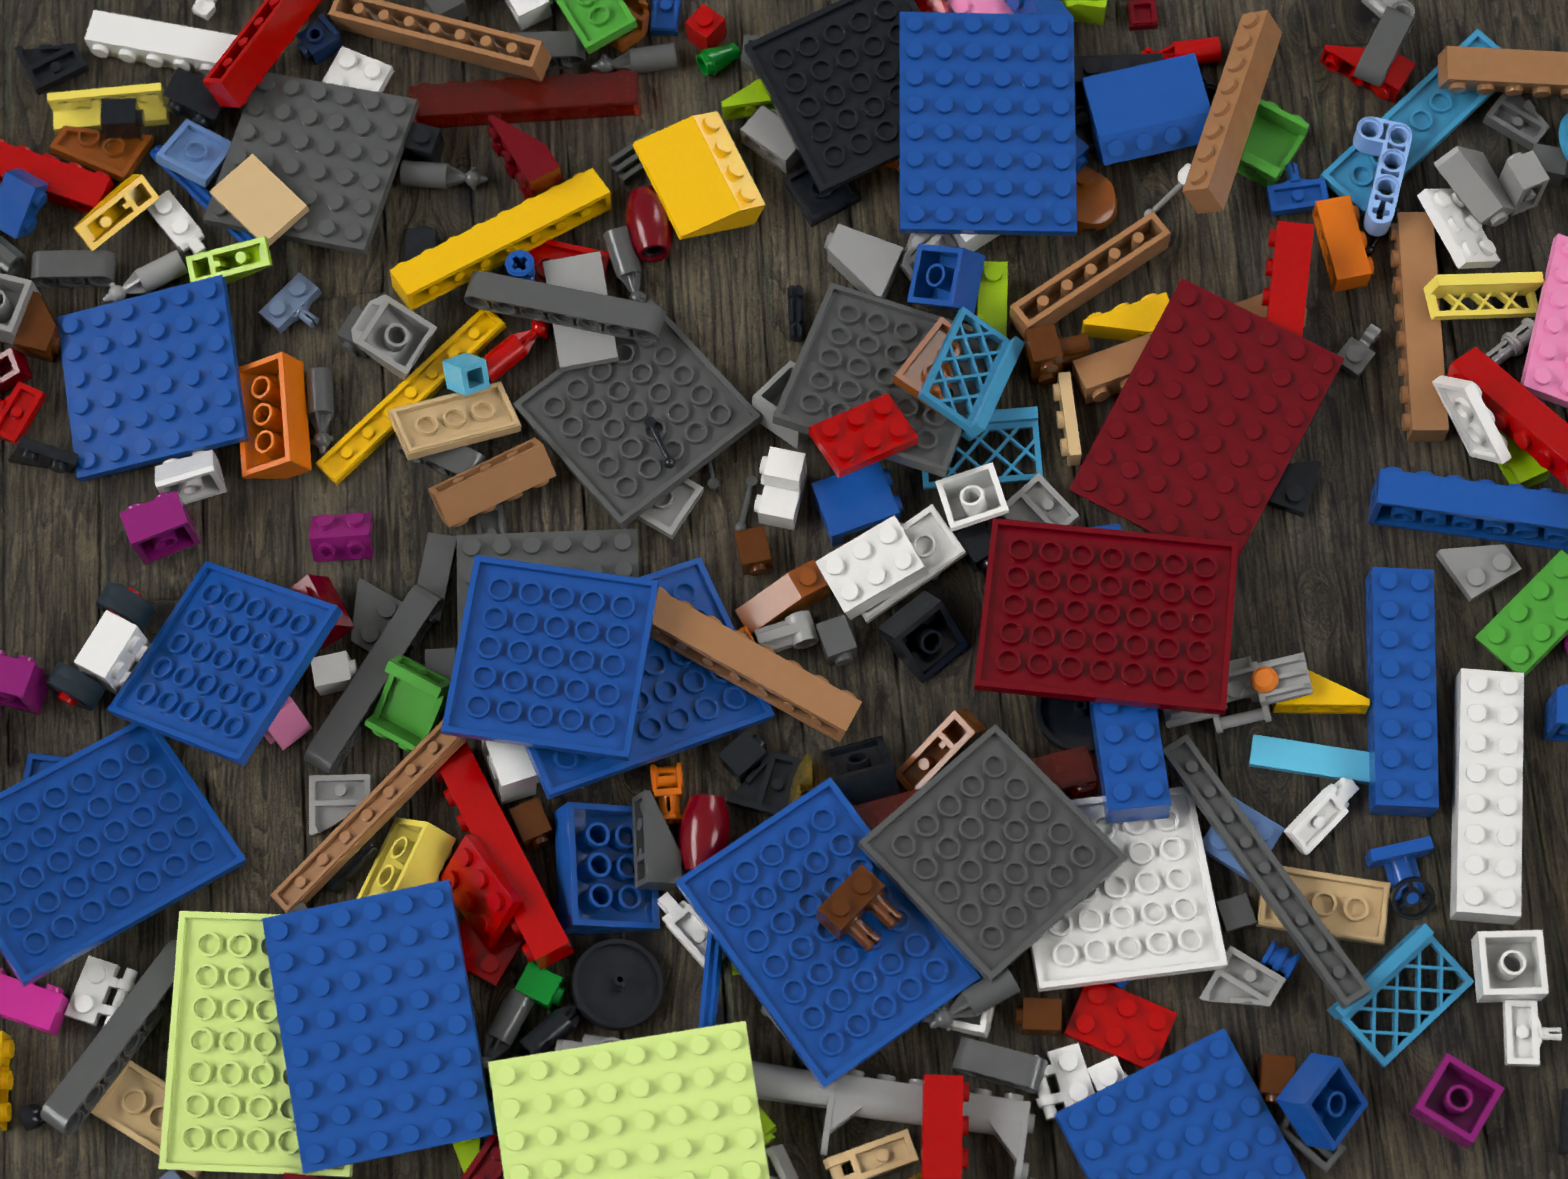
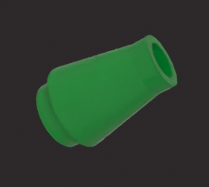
[696,42,740,76]

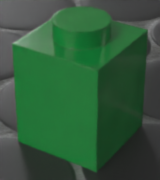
[515,962,567,1012]

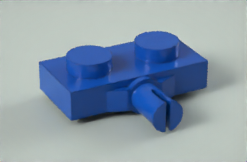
[1266,163,1329,217]

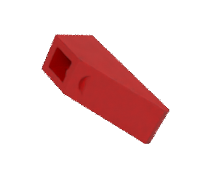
[1320,45,1416,103]

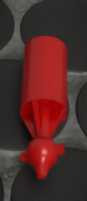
[1140,36,1221,65]
[482,320,551,384]

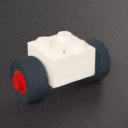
[45,582,155,711]

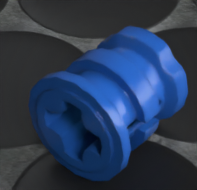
[505,250,536,281]
[1260,939,1302,981]

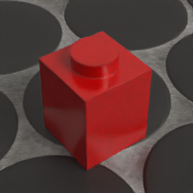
[685,3,727,50]

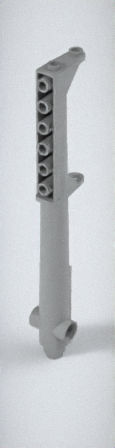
[555,1034,1035,1179]

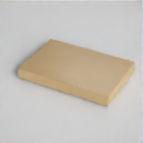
[209,153,310,246]

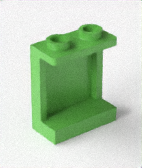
[1237,99,1310,188]
[364,654,451,752]

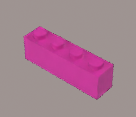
[0,967,70,1037]

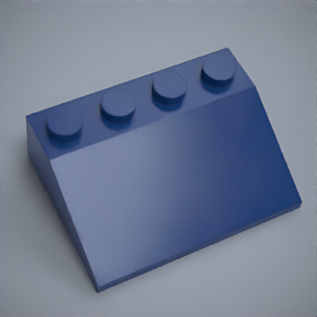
[1082,53,1211,166]
[554,802,660,935]

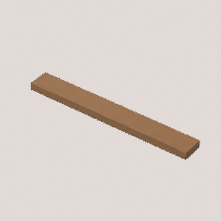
[270,720,468,913]

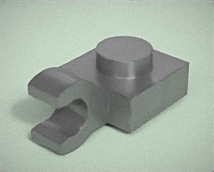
[1337,323,1381,379]

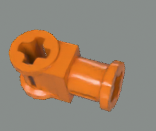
[650,762,684,826]

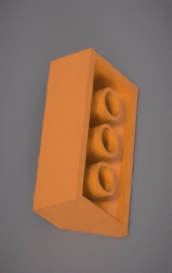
[239,352,312,479]

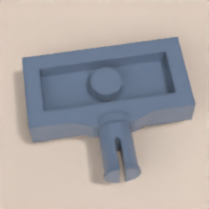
[258,272,322,334]

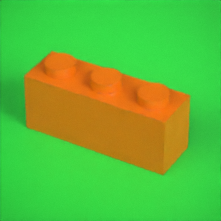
[1312,195,1374,292]

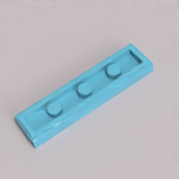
[1249,734,1370,785]

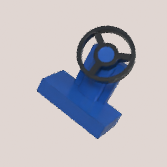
[1365,836,1435,920]

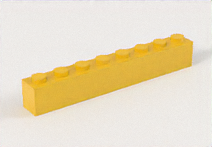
[390,168,611,311]

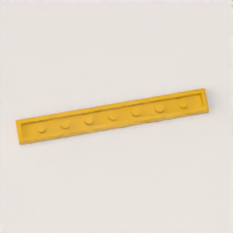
[315,310,506,485]

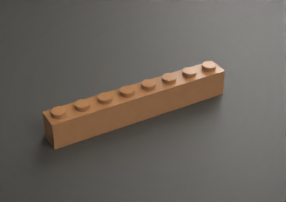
[328,0,552,82]
[1182,10,1282,214]
[1389,212,1449,442]
[1072,294,1307,404]
[650,586,862,743]

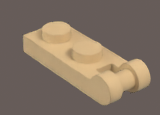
[823,1129,919,1179]

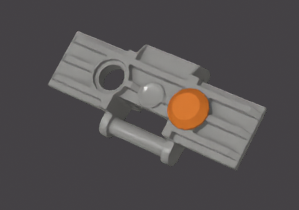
[1163,652,1314,734]

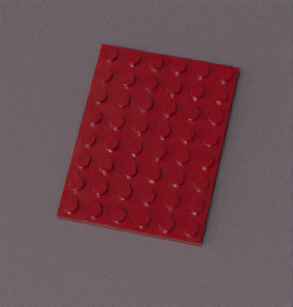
[1069,278,1344,560]
[974,518,1239,715]

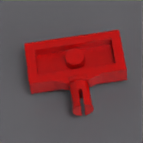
[0,381,47,445]

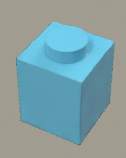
[442,352,490,396]

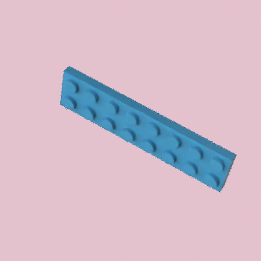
[1319,29,1502,216]

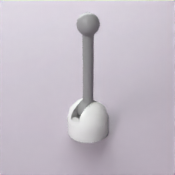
[1144,163,1191,217]

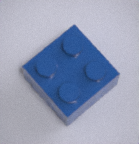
[907,244,986,314]
[1276,1053,1369,1151]

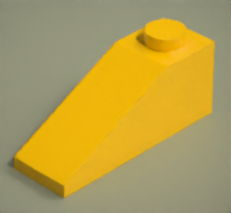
[73,174,160,251]
[1272,670,1370,714]

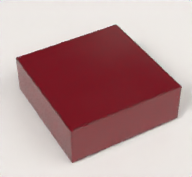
[1127,0,1159,31]

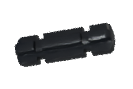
[787,285,806,342]
[326,841,379,894]

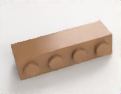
[428,438,556,527]

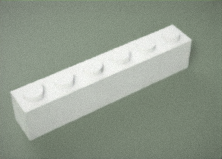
[84,10,238,76]

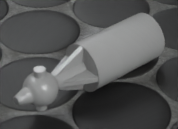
[103,250,189,302]

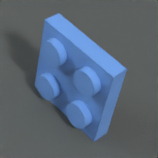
[155,119,231,188]
[1203,796,1285,882]

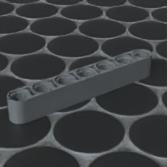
[464,271,666,343]
[304,584,444,775]
[40,939,177,1136]

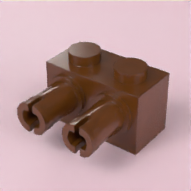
[1023,323,1090,386]
[816,864,904,953]

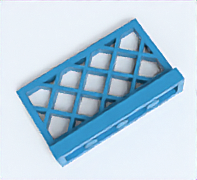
[917,306,1025,442]
[922,406,1043,490]
[1327,923,1475,1067]

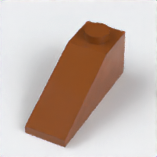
[735,559,829,636]
[895,708,987,795]

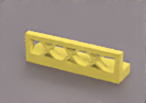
[47,83,169,135]
[1423,272,1545,320]

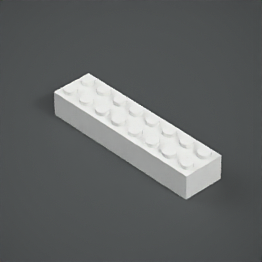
[1450,668,1524,925]

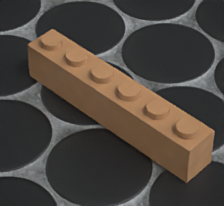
[1438,46,1568,99]
[1009,211,1171,338]

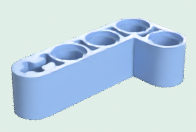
[1353,116,1412,236]

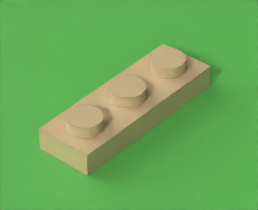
[1052,371,1082,466]

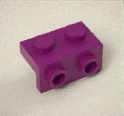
[309,512,373,562]

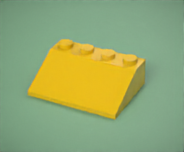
[632,111,766,240]

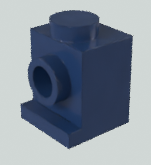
[296,13,344,66]

